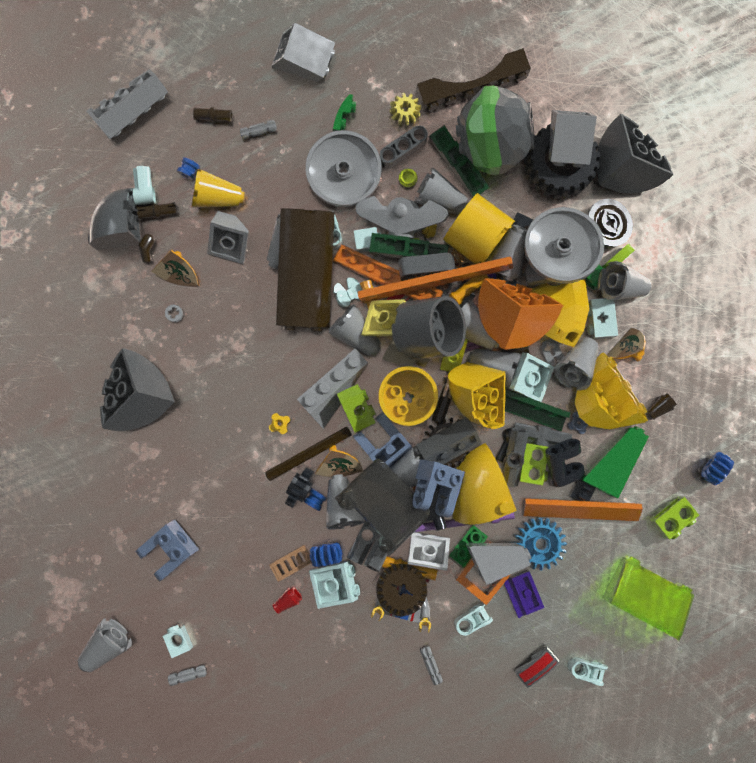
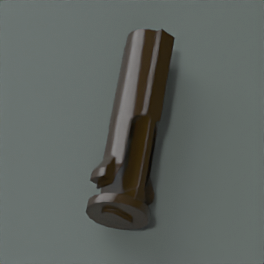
[432,371,452,424]

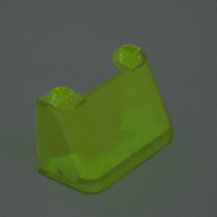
[602,556,695,640]

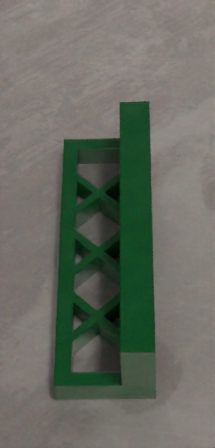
[505,389,571,432]

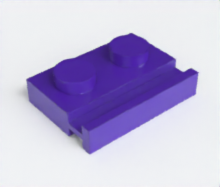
[504,570,545,618]

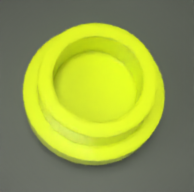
[399,168,418,188]

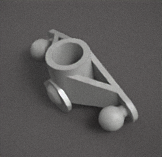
[356,196,448,238]

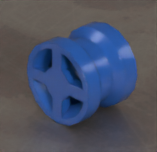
[177,157,200,180]
[303,488,327,511]

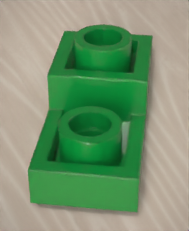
[333,94,356,132]
[448,525,488,569]

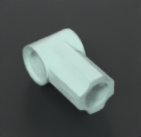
[133,166,156,206]

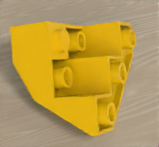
[531,279,589,347]
[574,352,648,430]

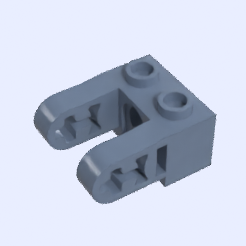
[353,412,412,473]
[412,459,465,518]
[135,520,199,582]

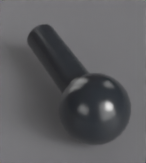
[496,428,512,463]

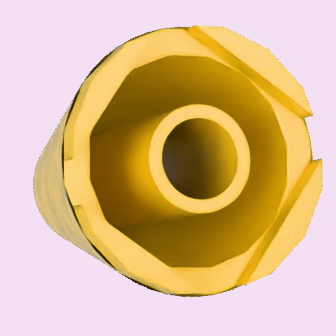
[191,169,245,208]

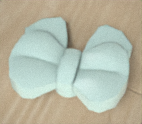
[333,278,362,308]

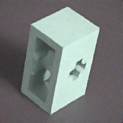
[587,298,618,339]

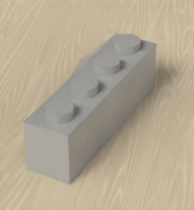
[86,69,168,139]
[297,348,368,429]

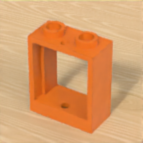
[454,542,511,605]

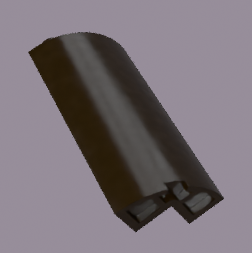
[276,208,335,331]

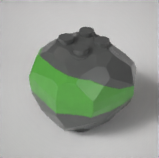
[456,86,535,175]

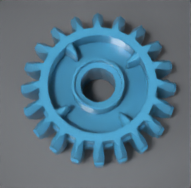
[514,517,567,571]

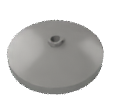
[306,130,381,207]
[524,207,604,284]

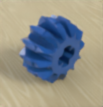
[701,452,734,485]
[309,543,342,567]

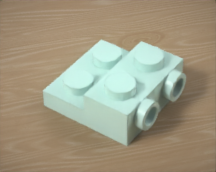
[509,352,554,402]
[309,561,360,609]

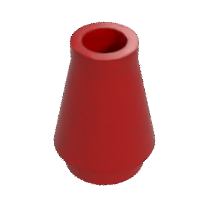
[272,587,302,614]

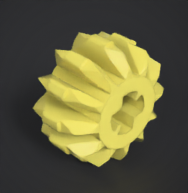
[389,93,421,126]

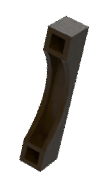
[416,48,531,111]

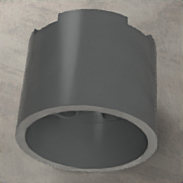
[392,296,466,360]

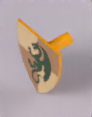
[151,250,198,286]
[607,328,646,362]
[315,445,363,477]

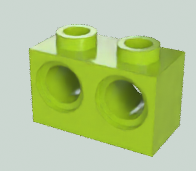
[519,443,548,485]
[650,496,699,540]

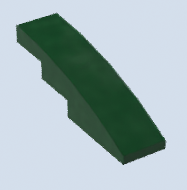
[428,125,489,197]
[369,233,449,258]

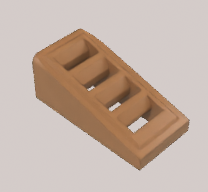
[269,545,312,582]

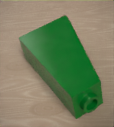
[580,426,649,499]

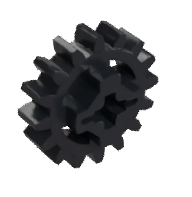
[285,467,314,508]

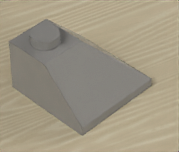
[207,211,249,264]

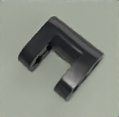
[545,439,585,487]

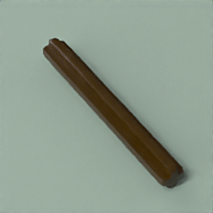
[265,427,352,481]

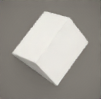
[407,532,450,571]

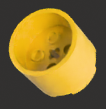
[443,193,515,264]
[379,366,438,427]

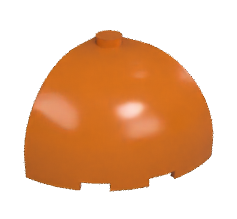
[478,278,563,350]

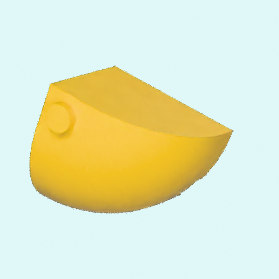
[448,362,506,429]
[452,443,517,525]

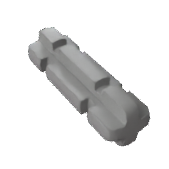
[240,120,277,139]
[420,646,443,685]
[168,665,207,686]

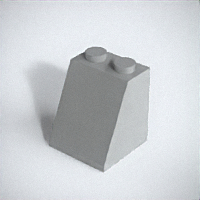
[271,23,335,82]
[548,110,597,167]
[466,543,532,585]

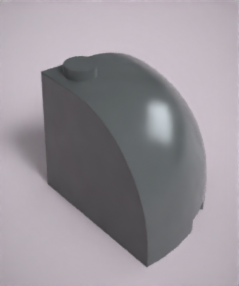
[597,114,674,193]
[88,188,141,250]
[100,348,175,431]

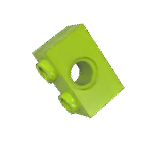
[337,384,376,433]

